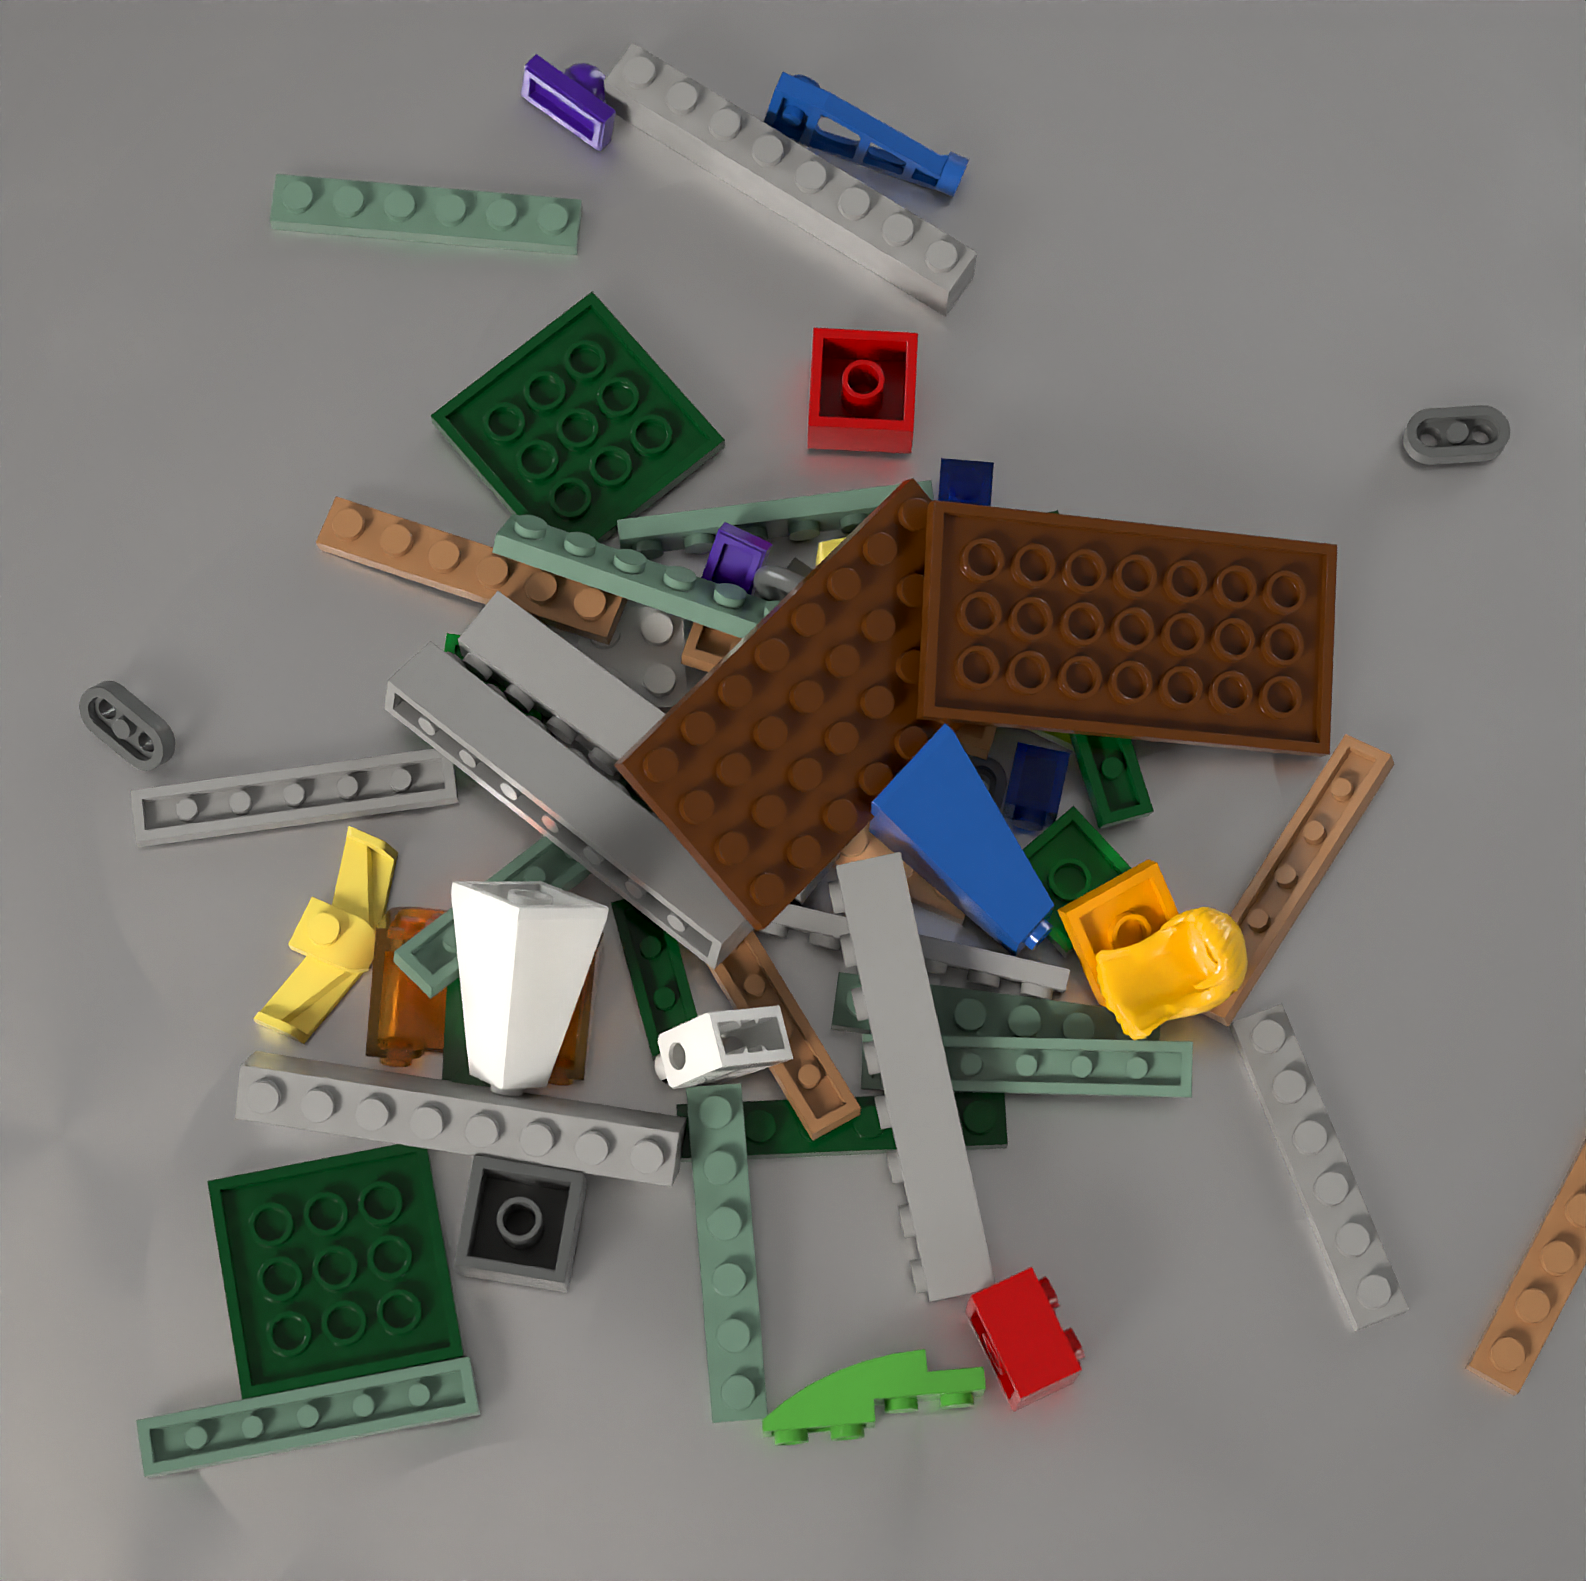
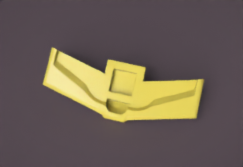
[253,826,398,1044]

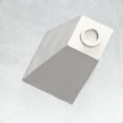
[451,881,609,1096]

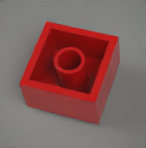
[807,328,918,454]
[965,1267,1085,1412]

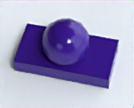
[521,54,616,152]
[701,522,772,596]

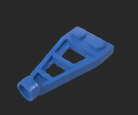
[763,72,969,197]

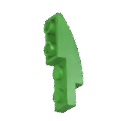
[762,1349,986,1446]

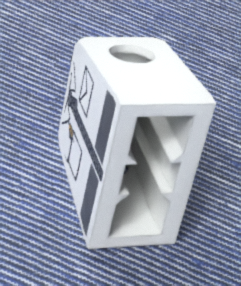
[654,1005,793,1089]

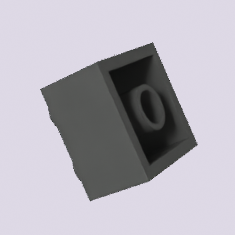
[454,1155,587,1293]

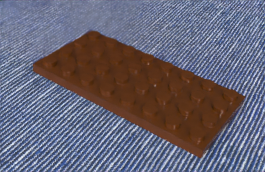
[614,478,965,930]
[917,500,1337,757]

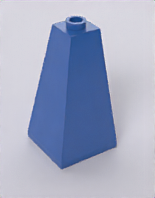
[869,724,1054,957]

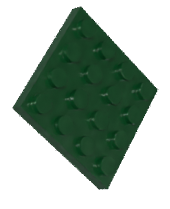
[430,291,725,544]
[207,1144,465,1400]

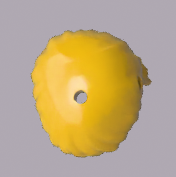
[1096,907,1247,1040]

